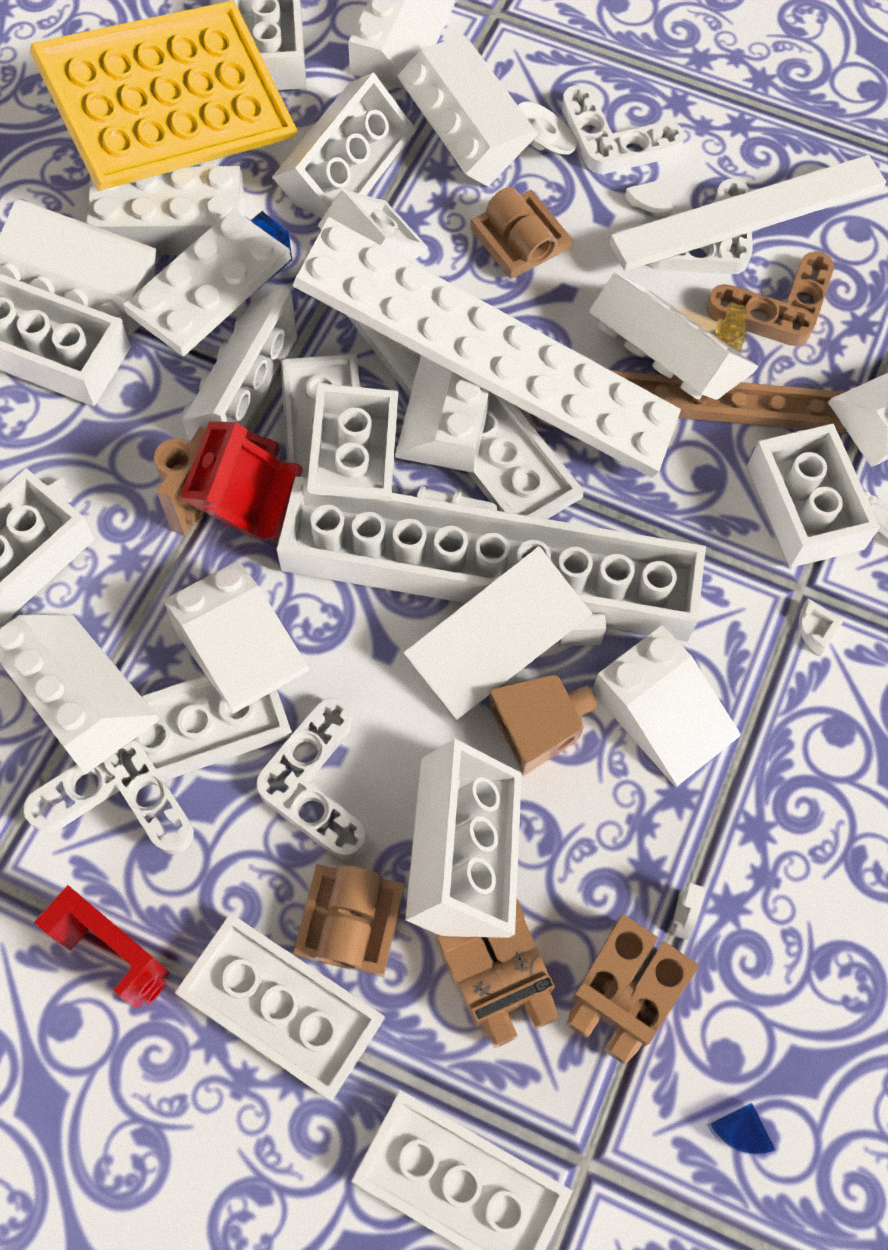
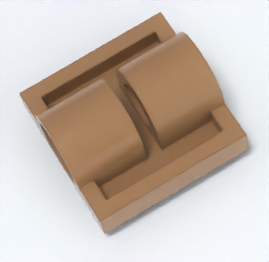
[470,187,572,280]
[154,426,206,537]
[293,864,405,977]

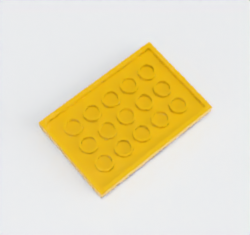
[30,0,297,191]

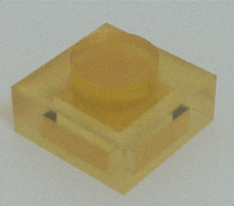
[716,304,746,353]

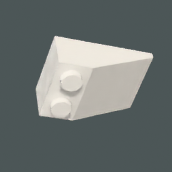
[307,383,398,501]
[163,561,309,713]
[592,625,741,787]

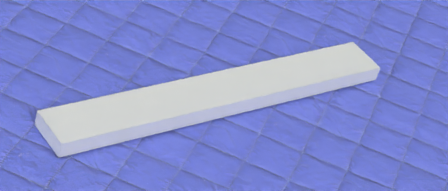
[609,155,886,271]

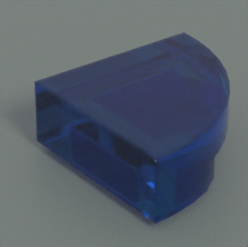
[707,1103,776,1155]

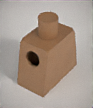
[488,675,597,776]

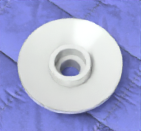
[518,102,577,154]

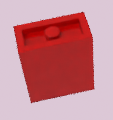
[180,421,303,541]
[33,885,169,1009]

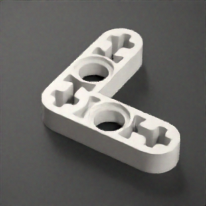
[562,85,684,174]
[648,179,752,274]
[257,698,366,860]
[23,740,194,855]

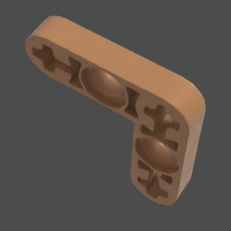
[706,251,834,346]

